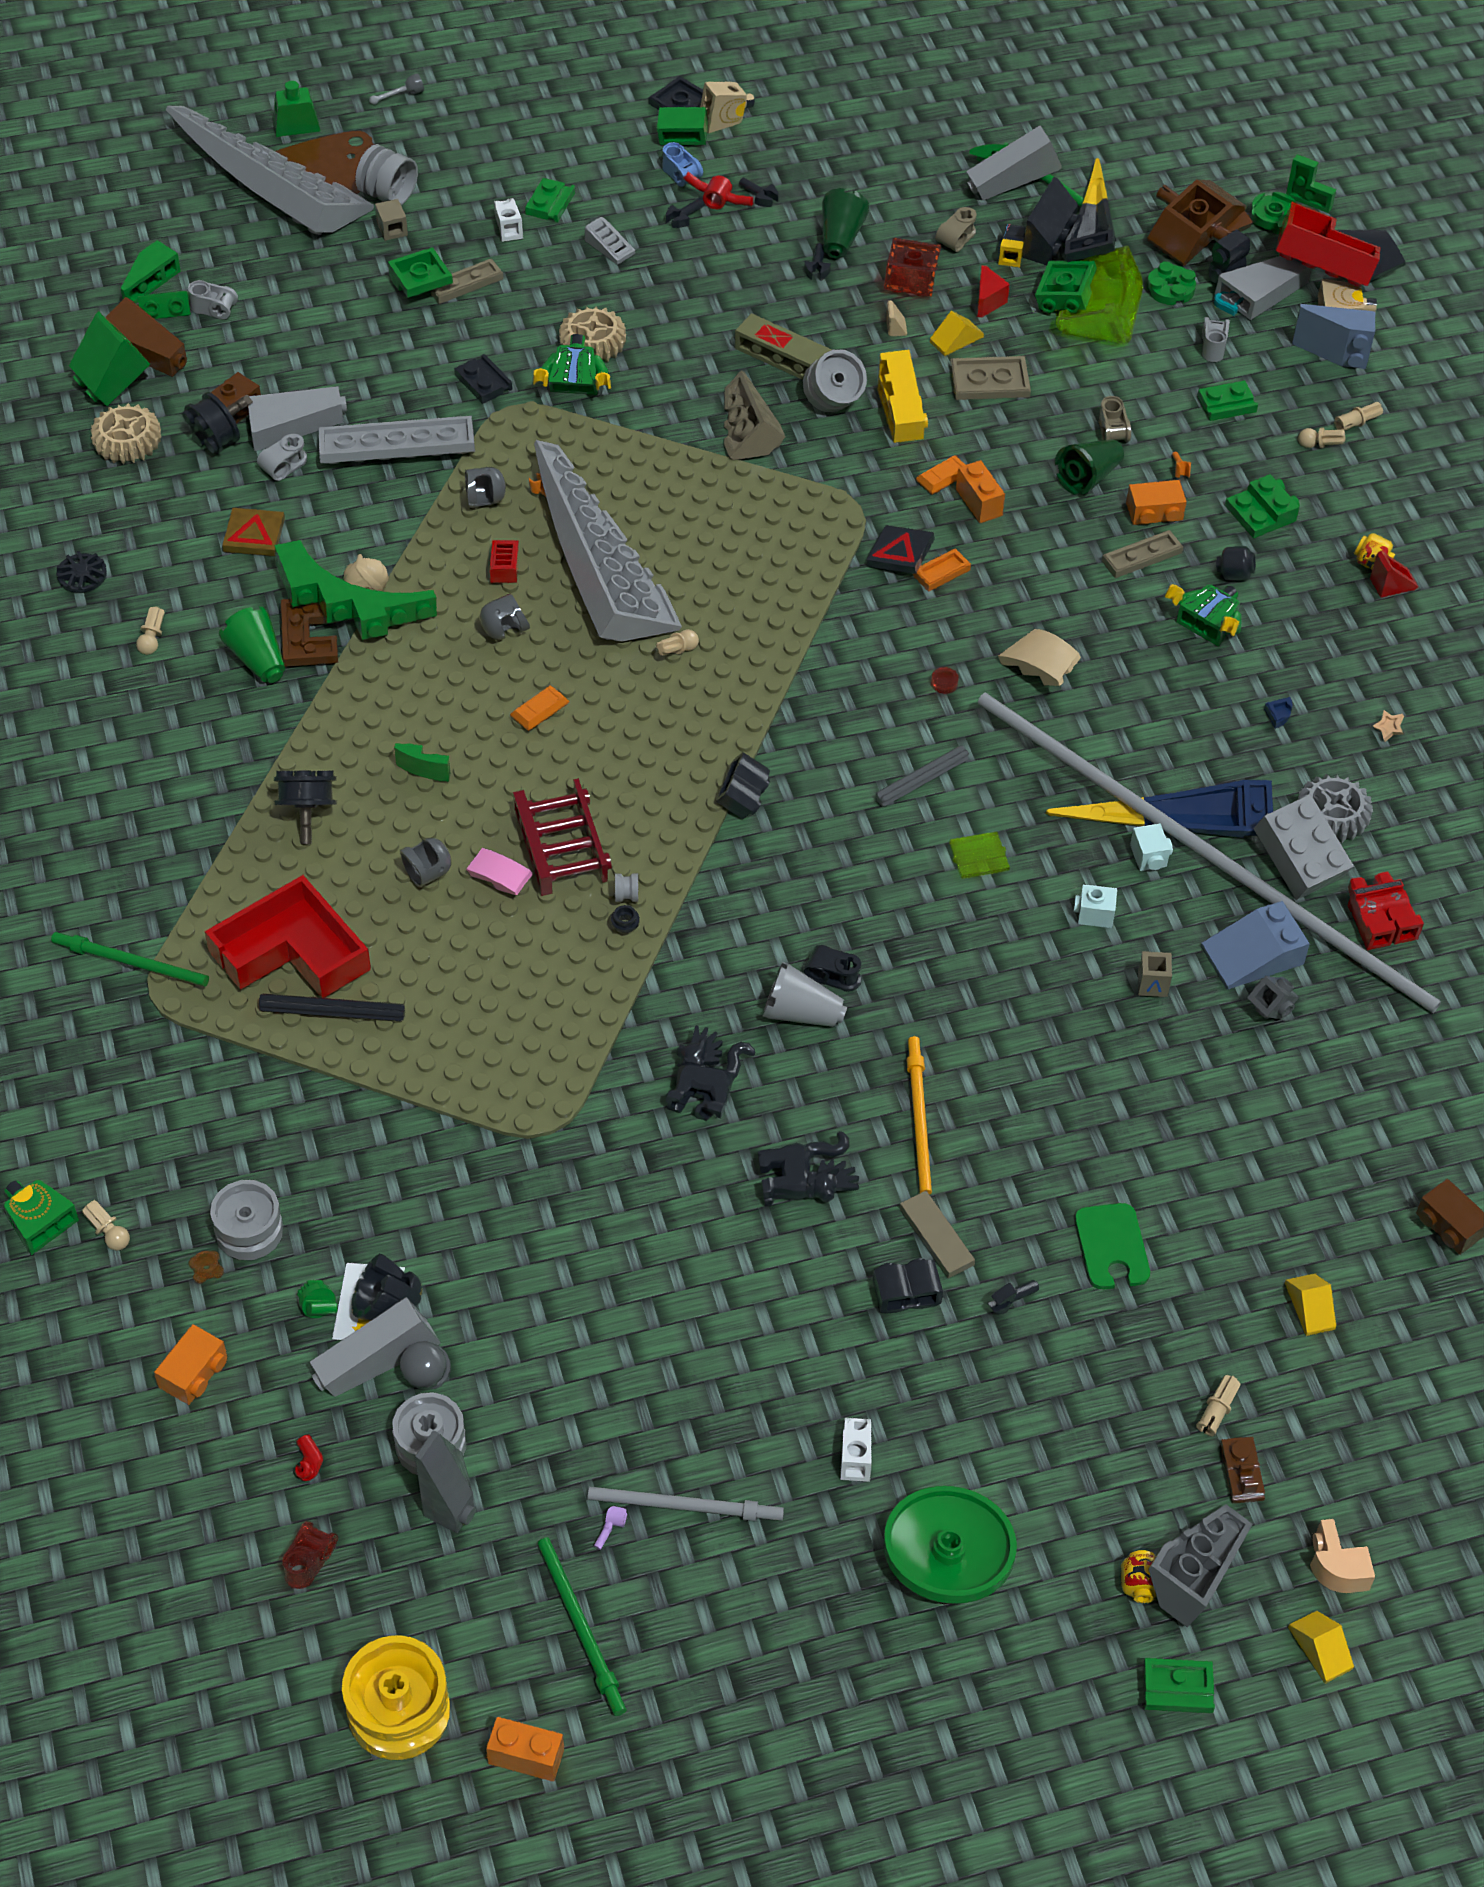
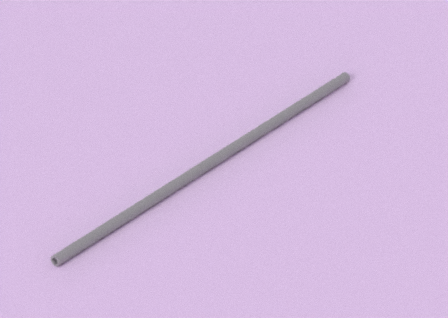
[978,692,1441,1013]

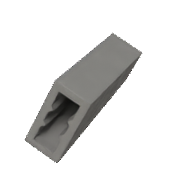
[966,126,1062,200]
[1215,256,1312,320]
[248,386,347,451]
[310,1297,441,1397]

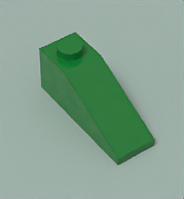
[121,240,181,304]

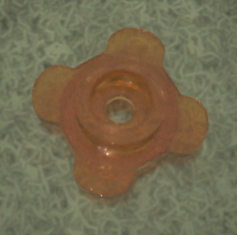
[189,1251,224,1283]

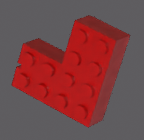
[1276,202,1380,287]
[204,875,371,998]

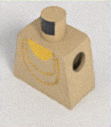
[700,82,755,133]
[1318,279,1377,312]

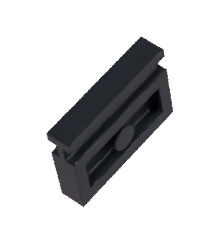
[454,354,513,404]

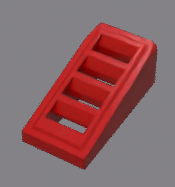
[490,540,519,583]

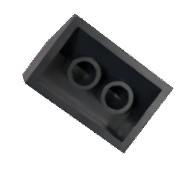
[1023,177,1078,265]

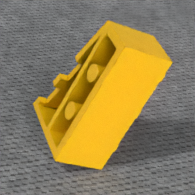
[877,350,928,443]

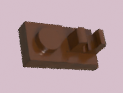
[1220,1437,1265,1504]

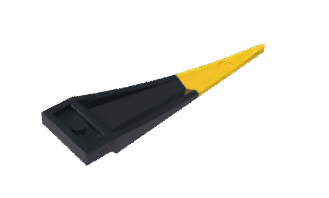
[1065,158,1116,262]

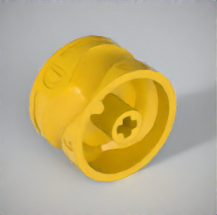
[342,1636,450,1760]

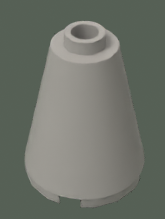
[762,962,847,1027]

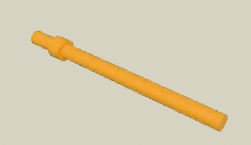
[906,1036,932,1195]

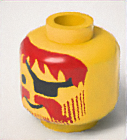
[1354,533,1396,570]
[1121,1550,1157,1603]

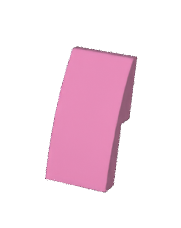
[466,848,532,895]

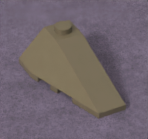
[724,370,786,460]

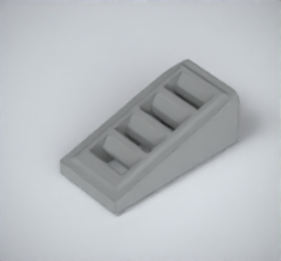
[585,217,635,265]

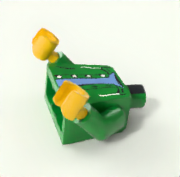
[533,334,611,395]
[1164,584,1242,647]

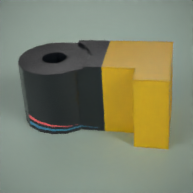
[998,224,1026,267]

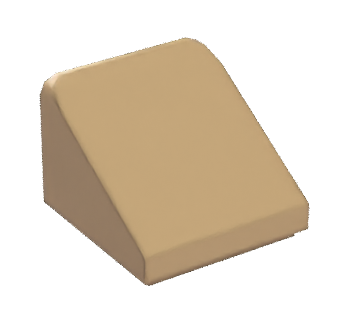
[886,301,907,336]

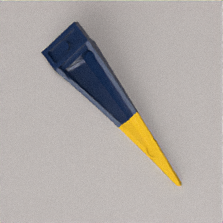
[1046,780,1273,838]

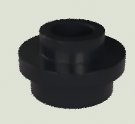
[611,905,640,933]

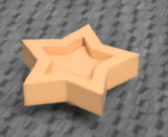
[1373,710,1404,742]

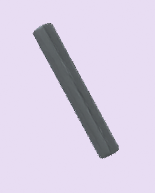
[876,746,969,806]

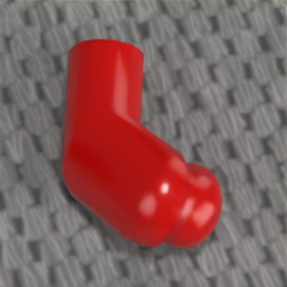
[295,1435,324,1481]

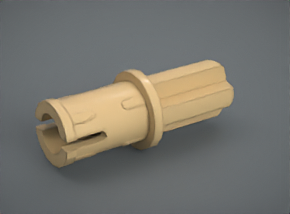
[1334,402,1383,431]
[1197,1375,1240,1436]

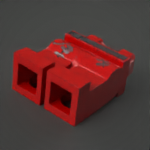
[1347,871,1424,950]

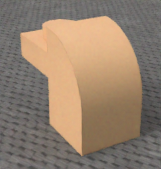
[1310,1519,1375,1593]

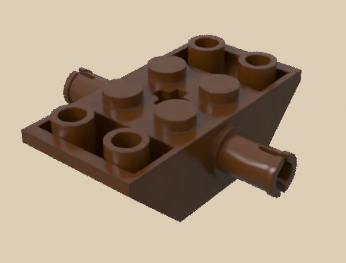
[1147,179,1247,267]

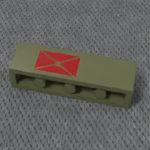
[735,313,832,380]

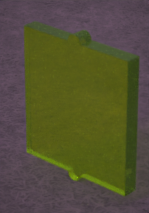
[950,831,1010,879]

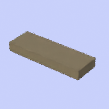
[429,258,503,304]
[1102,530,1183,578]
[900,1191,975,1278]

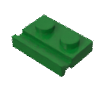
[525,178,575,223]
[1197,380,1258,421]
[1144,1658,1215,1713]

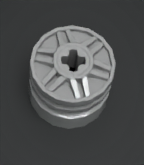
[355,144,418,205]

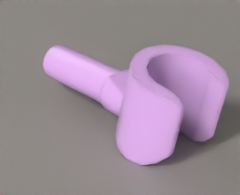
[594,1506,627,1550]

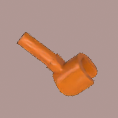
[1172,452,1191,478]
[528,473,546,497]

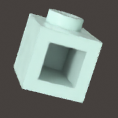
[1130,823,1173,871]
[1074,884,1117,928]

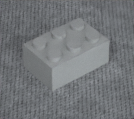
[1253,794,1354,900]

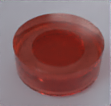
[931,667,959,694]

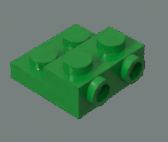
[388,247,453,297]
[1035,261,1097,313]
[1225,474,1300,539]

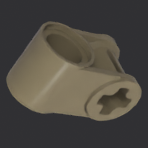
[935,207,977,252]
[1098,396,1131,442]

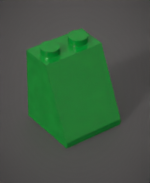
[69,311,150,406]

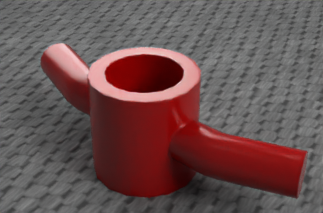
[683,171,753,210]

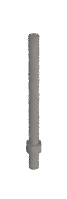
[588,1486,784,1521]

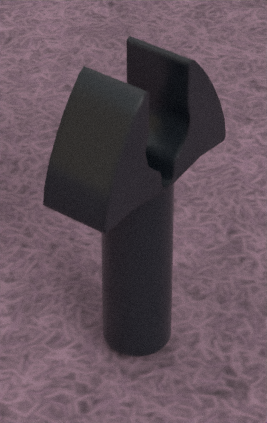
[739,177,779,207]
[666,198,705,228]
[804,243,831,281]
[987,1280,1039,1314]

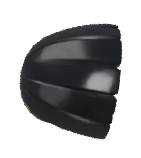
[351,1253,422,1322]

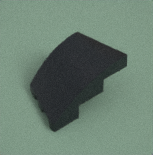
[1337,230,1406,286]

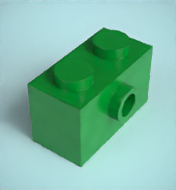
[657,107,708,145]

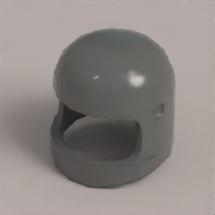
[465,467,506,509]
[480,594,530,640]
[400,838,451,887]
[400,1341,451,1390]

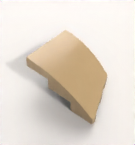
[998,629,1081,686]

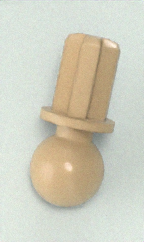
[1298,428,1346,448]
[136,607,165,655]
[656,629,699,656]
[82,1200,130,1251]

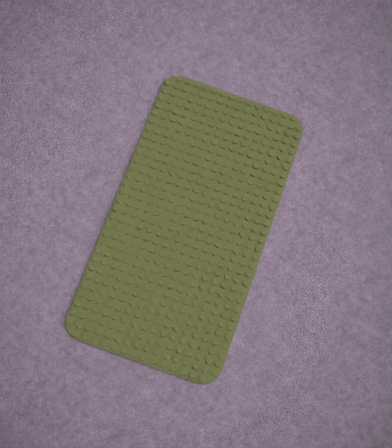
[147,401,866,1139]

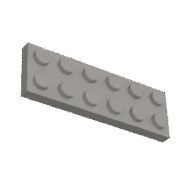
[319,416,475,464]

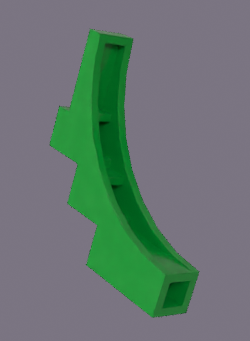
[274,540,437,640]

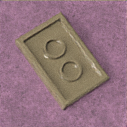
[950,356,1031,400]

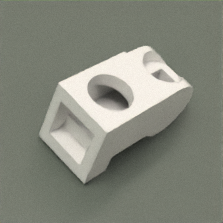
[494,198,523,242]
[841,1418,871,1482]

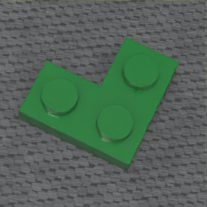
[1286,154,1336,213]

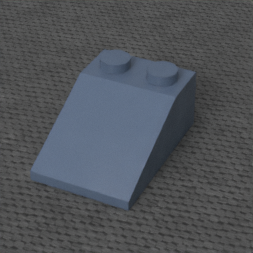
[1292,304,1375,369]
[1201,901,1310,990]

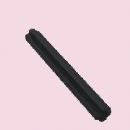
[259,993,405,1021]

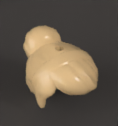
[344,554,389,591]

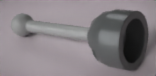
[369,73,424,105]

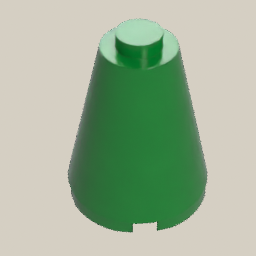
[219,607,285,683]

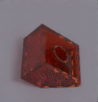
[884,238,941,297]

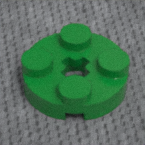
[1251,192,1297,234]
[1147,262,1196,305]

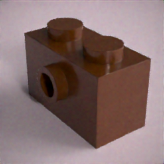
[210,372,261,424]
[1416,1178,1484,1255]

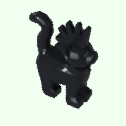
[666,1025,755,1121]
[758,1131,859,1206]

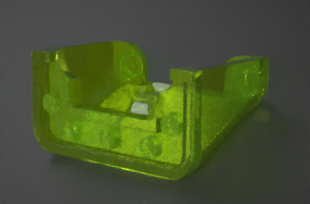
[1056,246,1143,344]

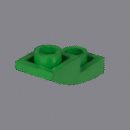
[969,144,1009,162]
[394,743,451,782]

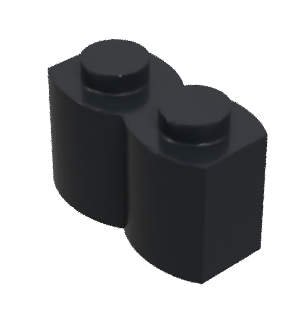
[1209,229,1250,284]
[716,752,770,819]
[872,1258,943,1313]

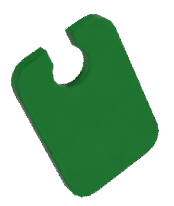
[1075,1203,1150,1290]

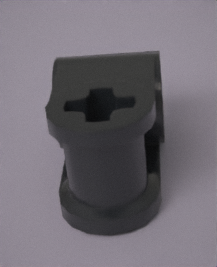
[804,945,861,992]

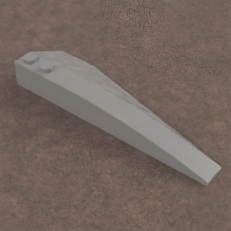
[166,106,374,235]
[534,440,682,641]

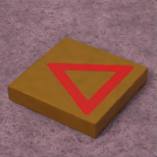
[222,508,285,556]

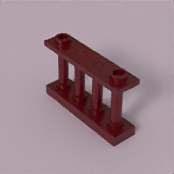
[513,778,612,896]

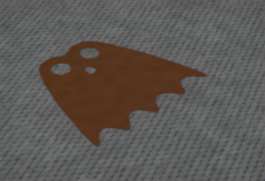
[275,131,375,194]

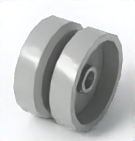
[803,350,867,412]
[210,1180,283,1260]
[393,1392,466,1475]

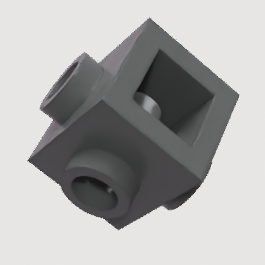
[1247,976,1299,1019]

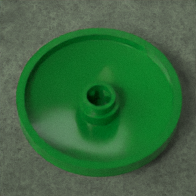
[883,1486,1017,1604]

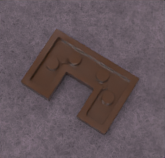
[281,599,338,667]

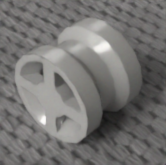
[615,873,638,902]

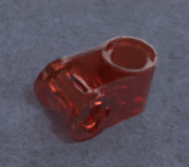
[283,1521,338,1589]

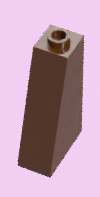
[105,297,187,377]

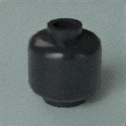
[1216,546,1256,581]

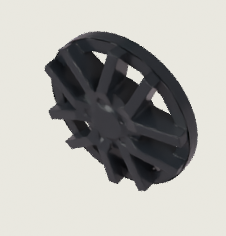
[56,551,107,593]

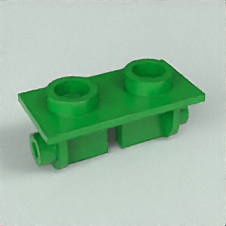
[137,291,191,319]

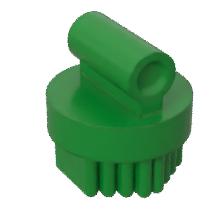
[297,1280,337,1318]

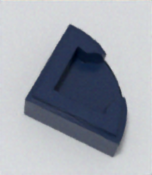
[1264,697,1293,729]

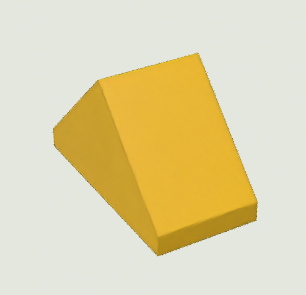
[930,310,984,356]
[1285,1274,1336,1336]
[1288,1611,1354,1684]

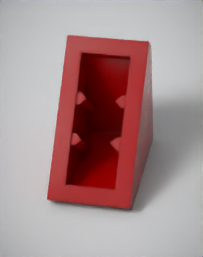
[977,265,1010,317]
[1370,550,1419,598]

